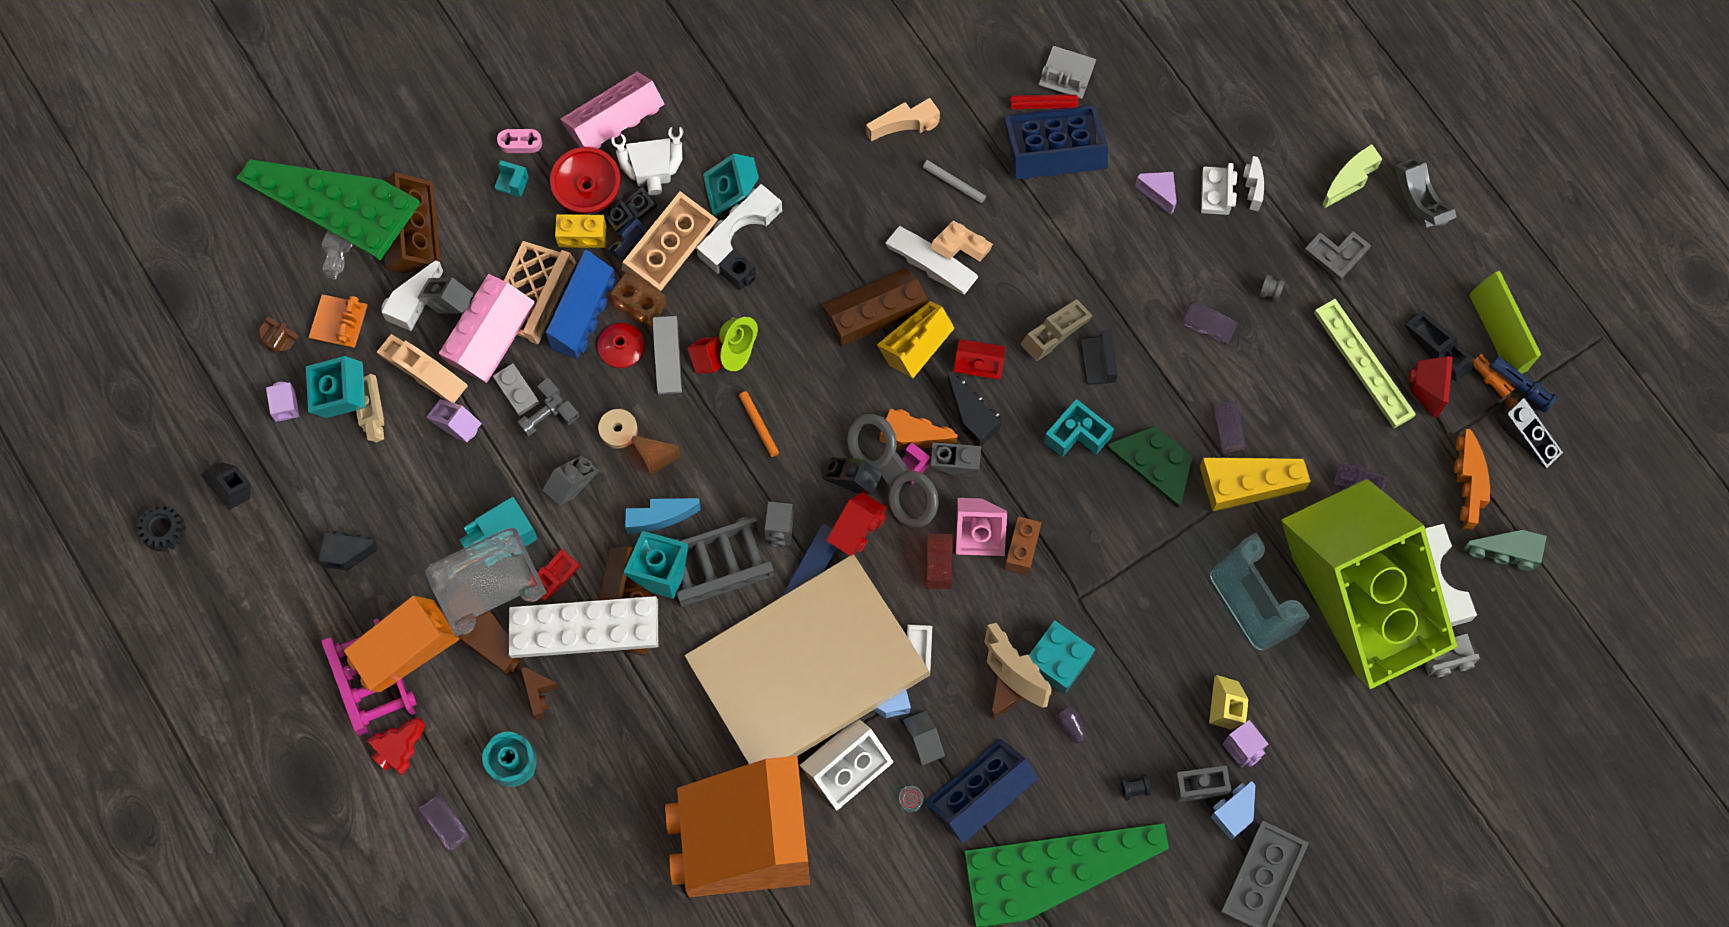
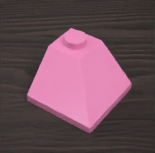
[956,498,1007,556]

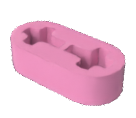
[497,129,542,153]

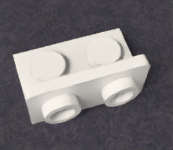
[1201,163,1237,215]

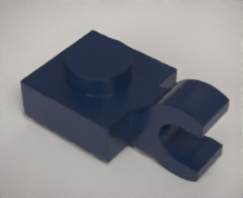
[608,217,647,258]

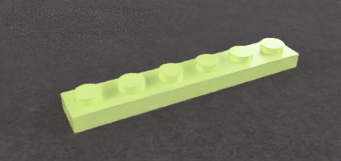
[1314,299,1416,429]

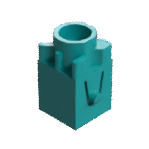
[459,497,538,568]

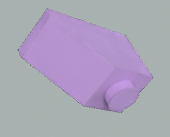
[426,399,482,442]

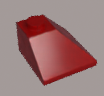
[1408,356,1453,418]

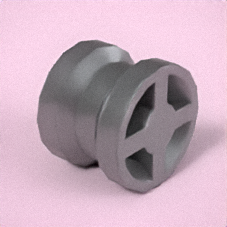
[1259,274,1285,302]

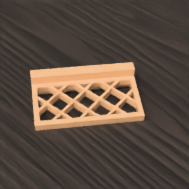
[504,241,576,344]

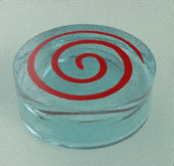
[898,786,924,812]

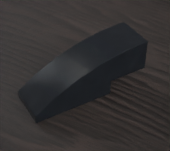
[1405,311,1474,382]

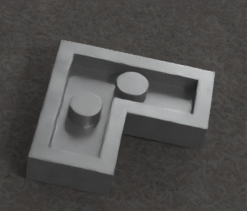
[1304,231,1371,281]

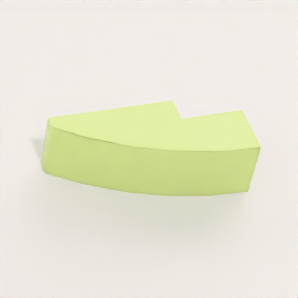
[1322,145,1382,208]

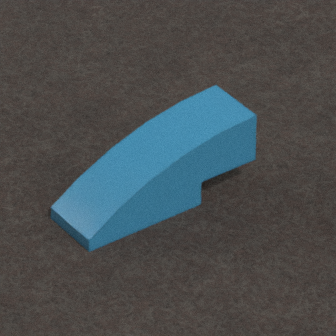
[625,498,701,534]

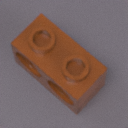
[1005,516,1042,576]

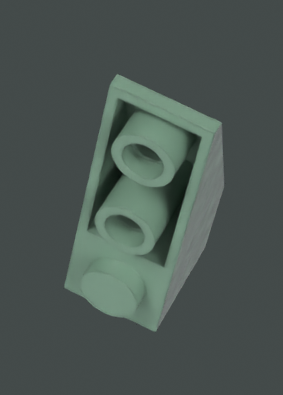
[1463,530,1547,571]

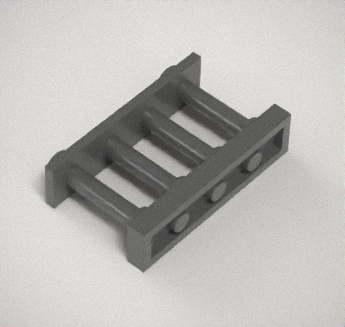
[675,516,774,607]

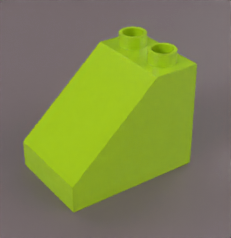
[1281,479,1457,689]

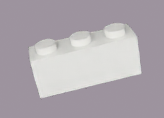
[800,719,893,811]

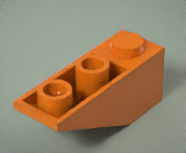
[879,409,958,450]

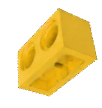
[555,215,606,248]

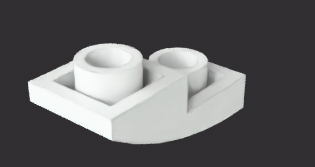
[1243,156,1264,211]

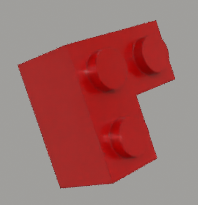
[826,492,887,556]

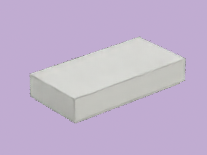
[907,625,932,672]

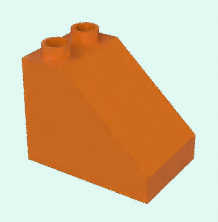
[665,756,810,897]

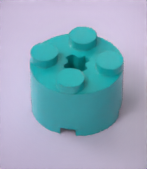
[482,732,537,787]

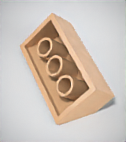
[621,191,718,292]

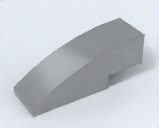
[653,316,682,394]

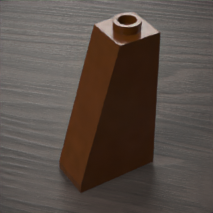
[441,581,523,676]

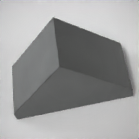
[903,711,945,766]

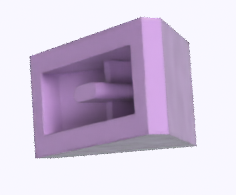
[1135,172,1176,215]

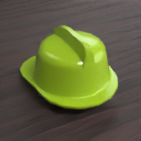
[719,317,758,371]

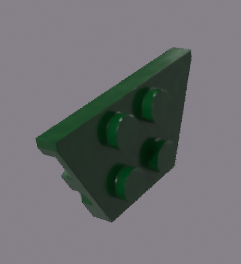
[1107,426,1193,508]

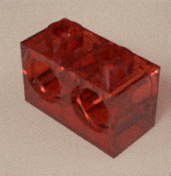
[926,533,953,589]

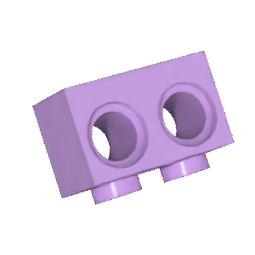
[1222,720,1268,768]

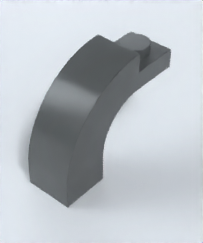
[1395,157,1457,228]

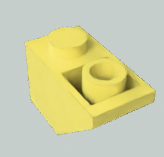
[1209,675,1248,729]

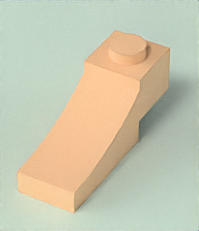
[866,98,940,141]

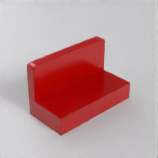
[954,339,1006,380]

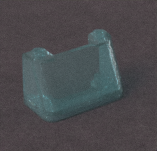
[1211,533,1310,650]

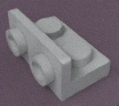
[1424,634,1480,677]

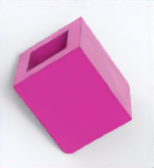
[902,443,931,486]

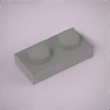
[493,364,539,416]

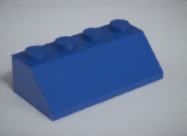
[546,250,617,359]

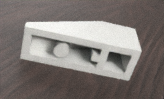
[381,260,443,331]

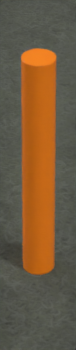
[739,391,779,457]

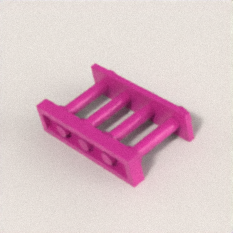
[322,618,417,736]

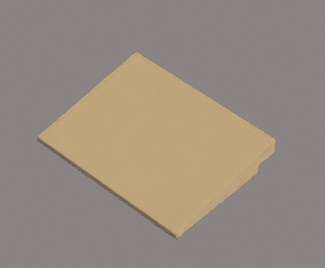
[685,555,930,764]

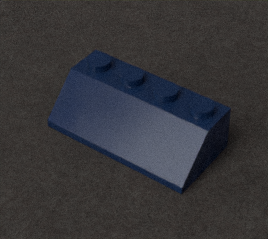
[925,739,1039,843]

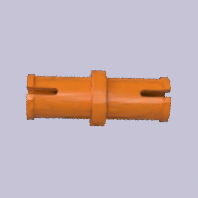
[1474,354,1515,399]

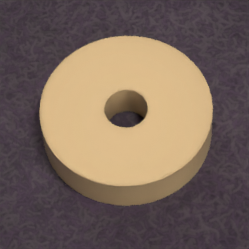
[598,409,638,448]

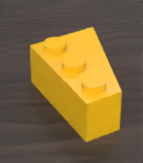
[877,301,954,378]

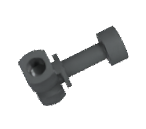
[517,378,579,437]

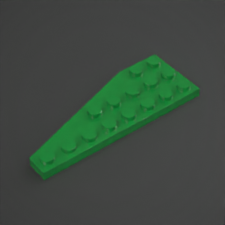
[237,159,420,260]
[964,824,1169,927]

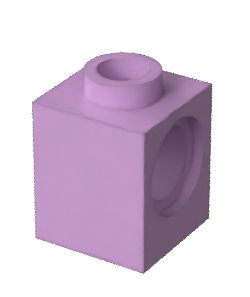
[266,382,299,422]

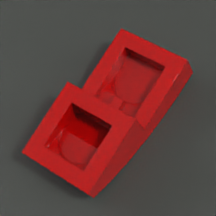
[527,549,581,601]

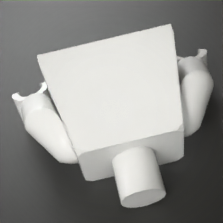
[611,127,683,195]

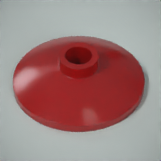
[597,323,645,368]

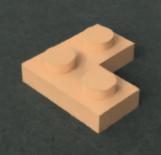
[930,221,993,261]

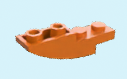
[1454,429,1490,530]

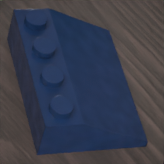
[1004,105,1108,179]

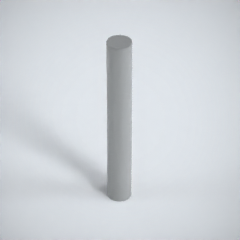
[923,160,986,204]

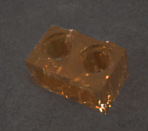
[610,272,667,326]

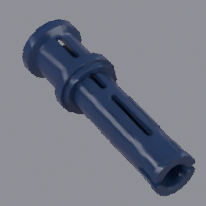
[1488,355,1557,413]

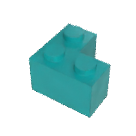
[1044,399,1114,458]

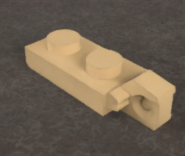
[356,374,384,443]

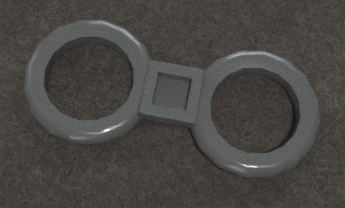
[847,413,939,528]

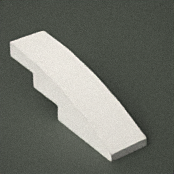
[886,226,978,294]

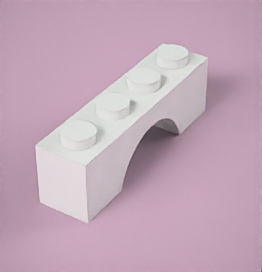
[696,184,782,274]
[1425,524,1477,626]

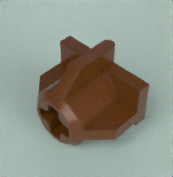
[258,316,299,353]

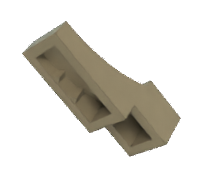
[1021,299,1093,362]

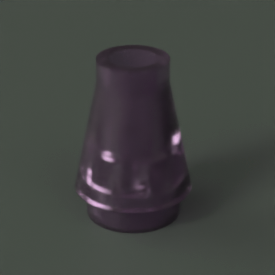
[1055,705,1089,744]

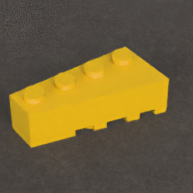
[1200,458,1311,511]

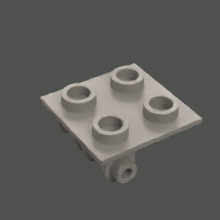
[1039,46,1096,99]

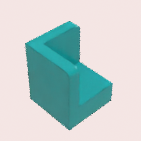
[495,160,529,198]

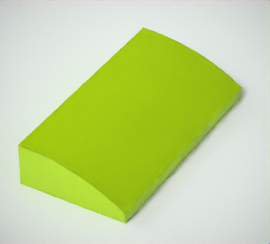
[1469,271,1541,373]

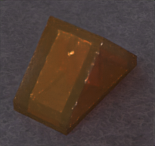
[631,435,681,475]

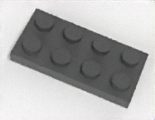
[1220,820,1309,927]

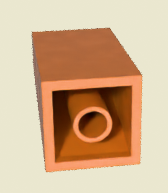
[344,596,459,692]

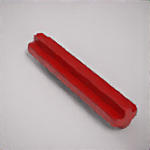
[1010,94,1078,109]

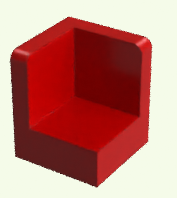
[688,337,723,374]

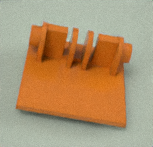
[309,294,368,348]

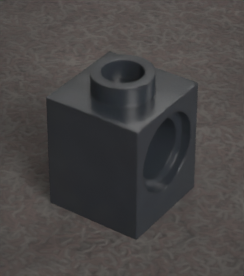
[718,248,756,291]

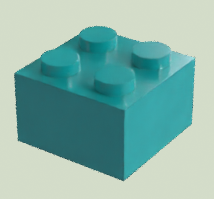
[306,356,365,418]
[1029,621,1095,695]

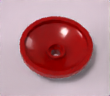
[550,147,621,214]

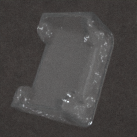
[425,528,547,636]

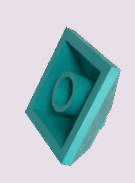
[703,153,759,216]
[624,531,688,599]

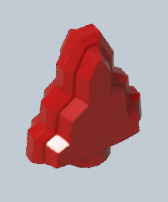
[367,717,425,776]

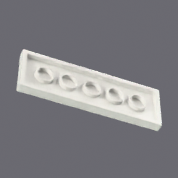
[509,596,658,658]

